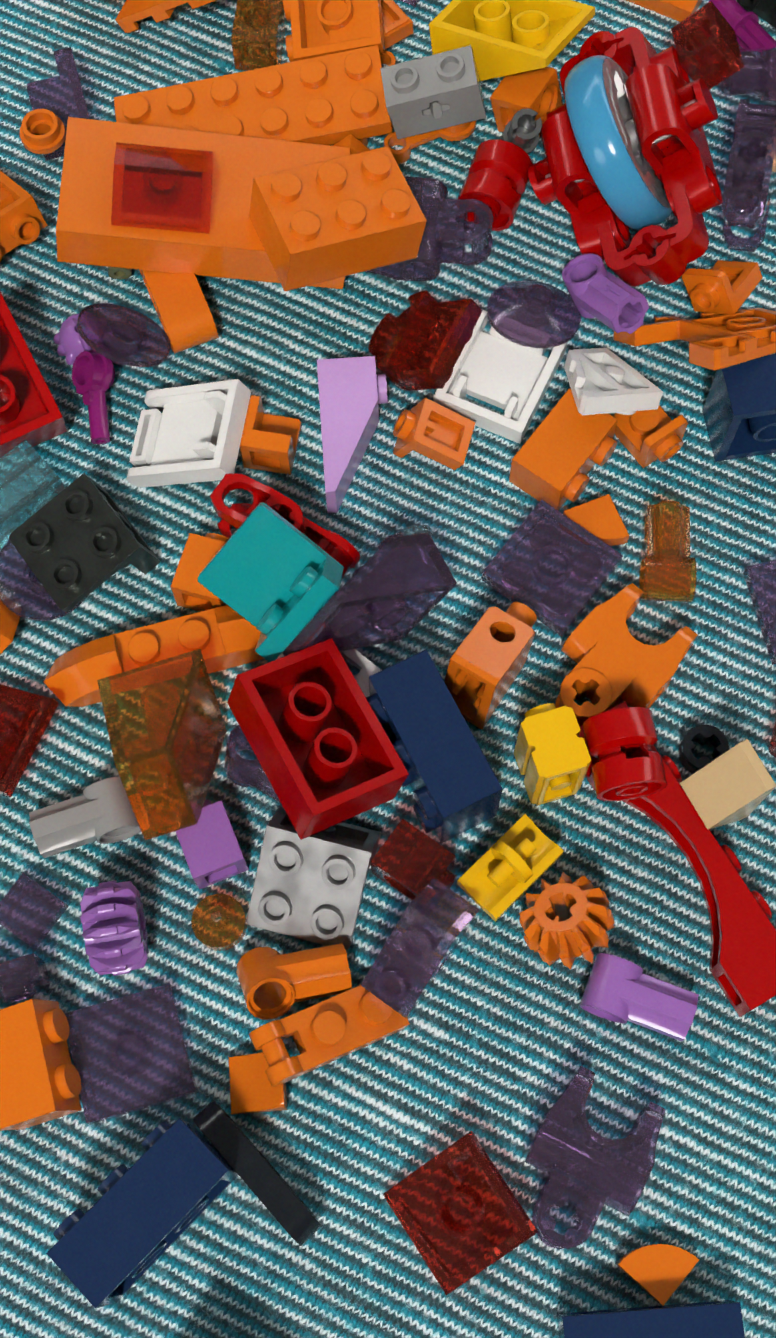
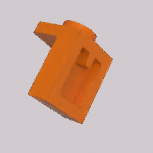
[393,398,476,470]
[612,405,688,468]

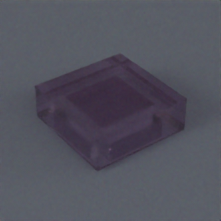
[0,873,68,950]

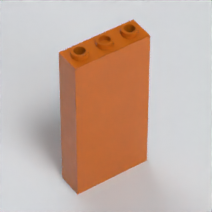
[56,117,350,289]

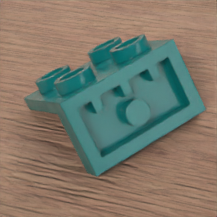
[198,502,344,662]

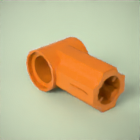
[236,943,352,1020]

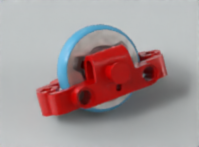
[528,27,723,287]

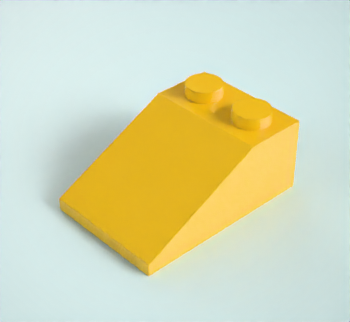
[429,0,595,81]

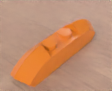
[43,605,264,707]

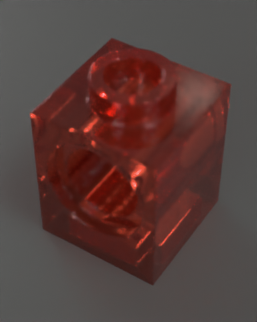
[671,1,745,90]
[371,819,457,909]

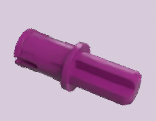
[706,0,776,66]

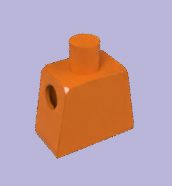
[444,602,537,729]

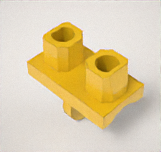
[457,814,564,922]

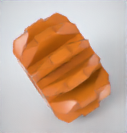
[519,872,614,970]

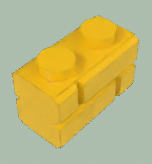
[514,703,591,806]

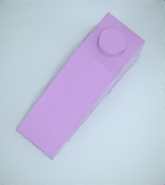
[317,356,388,513]

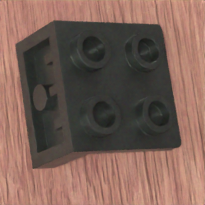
[9,473,160,612]

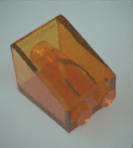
[97,649,227,840]

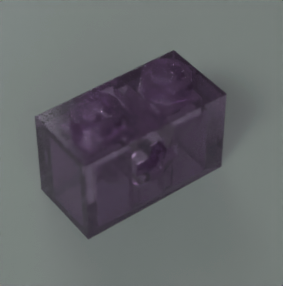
[361,878,479,1018]

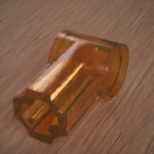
[639,501,696,603]

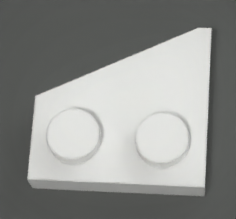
[564,348,663,416]

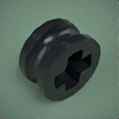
[678,725,729,774]

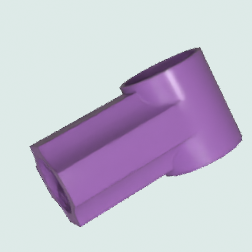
[562,253,649,334]
[580,953,699,1041]

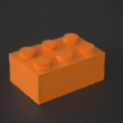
[249,146,427,291]

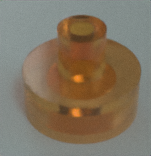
[191,894,247,951]

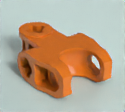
[555,583,698,727]

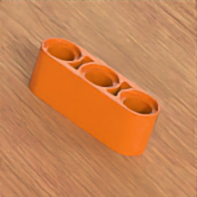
[139,270,219,354]

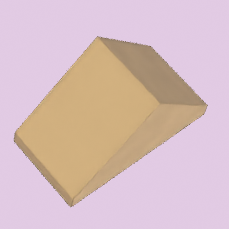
[680,739,776,830]

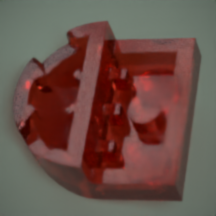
[369,290,482,391]

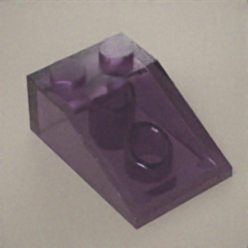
[282,532,457,656]

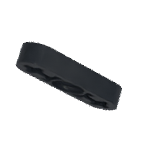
[192,1099,323,1246]

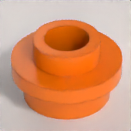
[19,109,66,154]

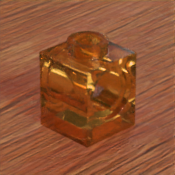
[231,0,286,70]

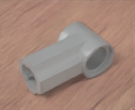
[29,776,143,858]

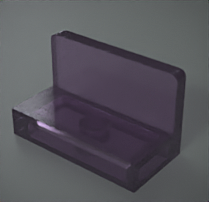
[27,47,90,160]

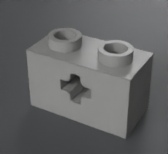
[380,45,486,139]

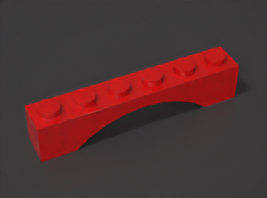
[578,701,776,1017]

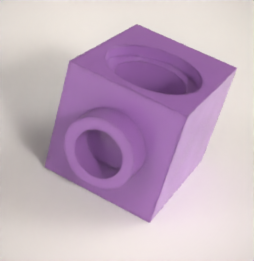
[171,800,249,889]

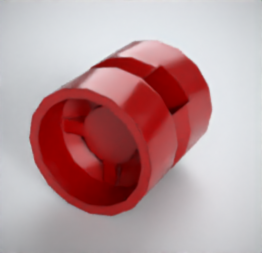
[456,139,533,231]
[582,707,667,802]

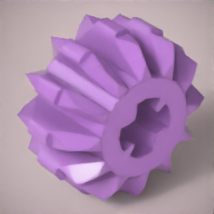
[80,880,149,976]

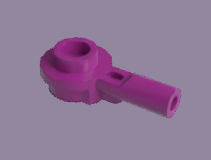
[72,349,115,444]

